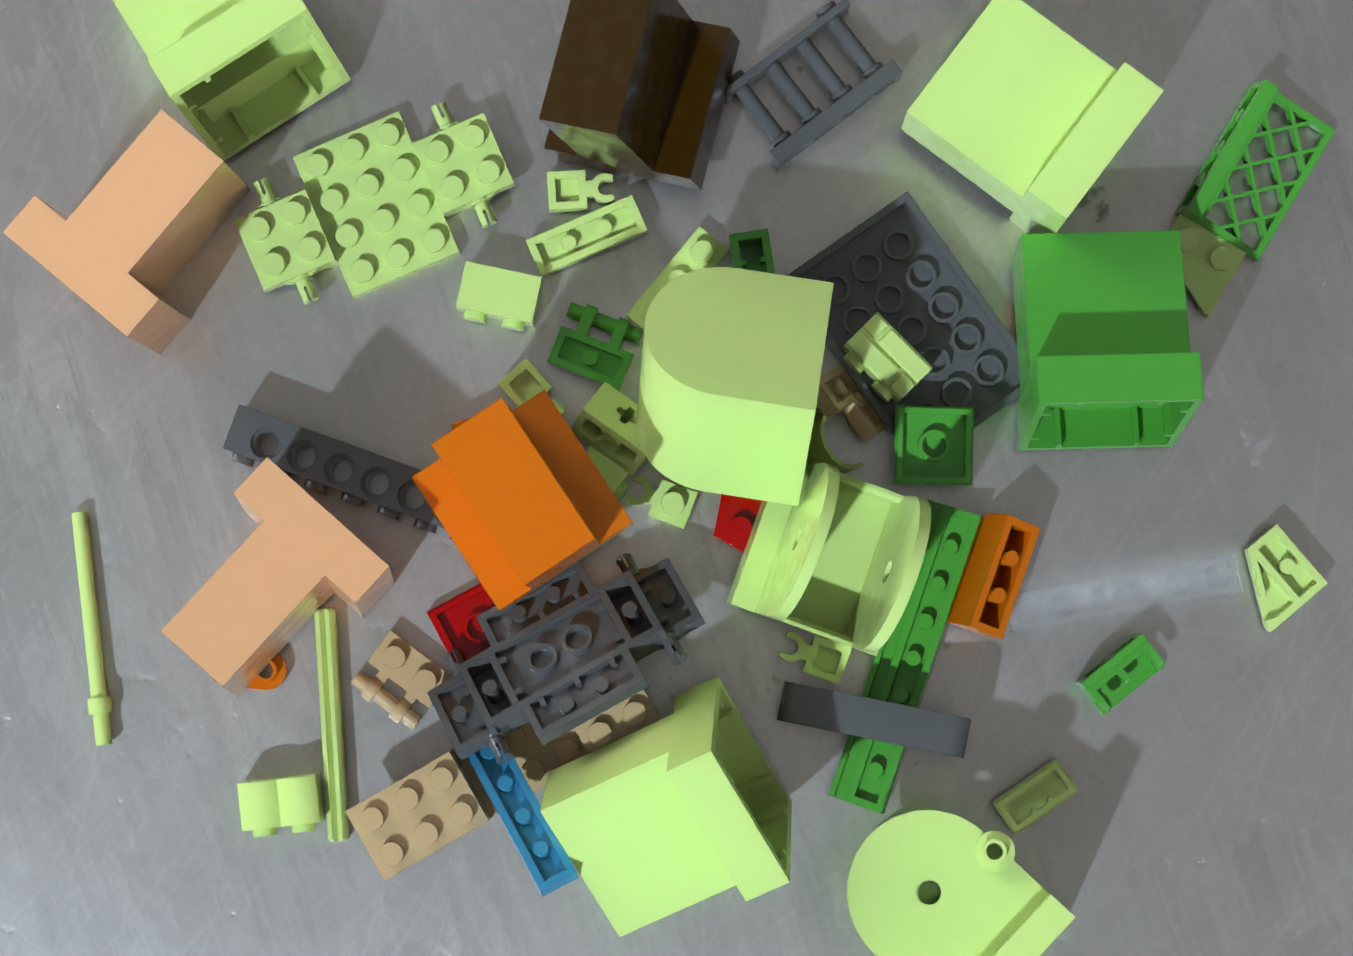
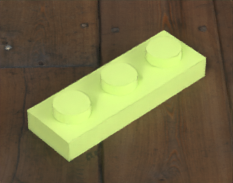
[526,195,648,277]
[626,226,729,330]

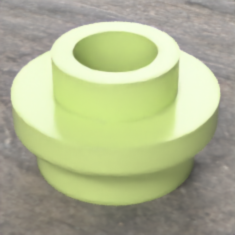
[974,831,1015,872]

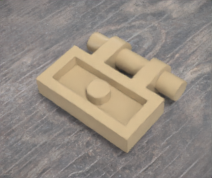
[351,630,451,730]

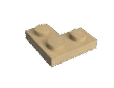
[816,365,886,442]

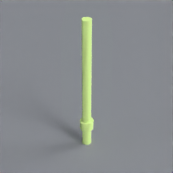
[71,512,113,746]

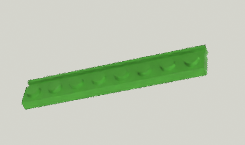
[828,499,983,814]

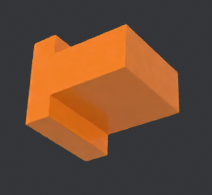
[411,389,633,611]

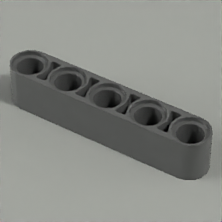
[777,681,971,758]

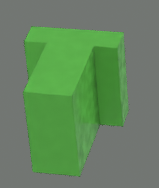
[1011,230,1204,451]

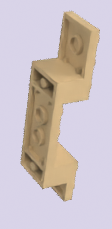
[345,689,661,881]

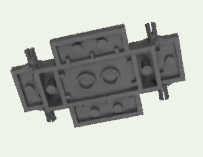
[427,553,706,764]

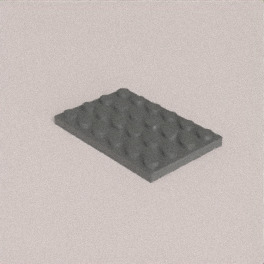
[787,191,1020,440]

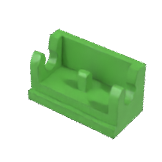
[1076,633,1165,716]

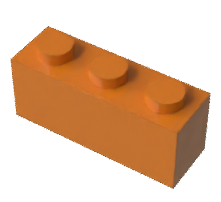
[948,513,1041,639]

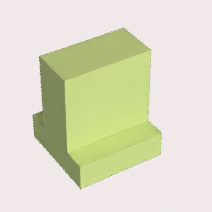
[112,0,351,161]
[901,0,1164,234]
[540,676,792,937]

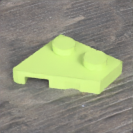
[1244,524,1328,632]

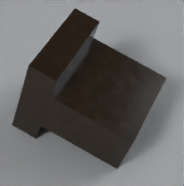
[539,0,740,190]

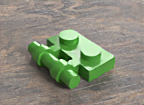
[547,302,644,391]

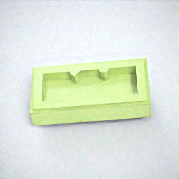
[991,758,1079,836]

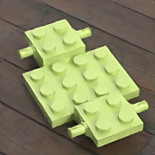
[234,102,515,305]

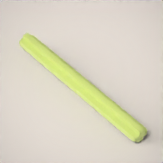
[314,608,350,842]

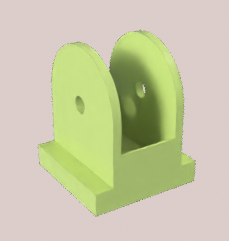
[726,462,931,656]
[847,810,1076,956]

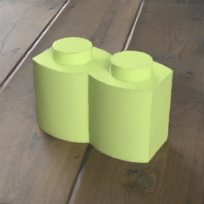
[237,773,325,837]

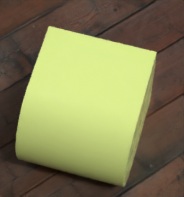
[636,267,834,506]

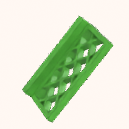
[1174,79,1336,262]

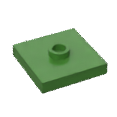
[893,405,974,486]

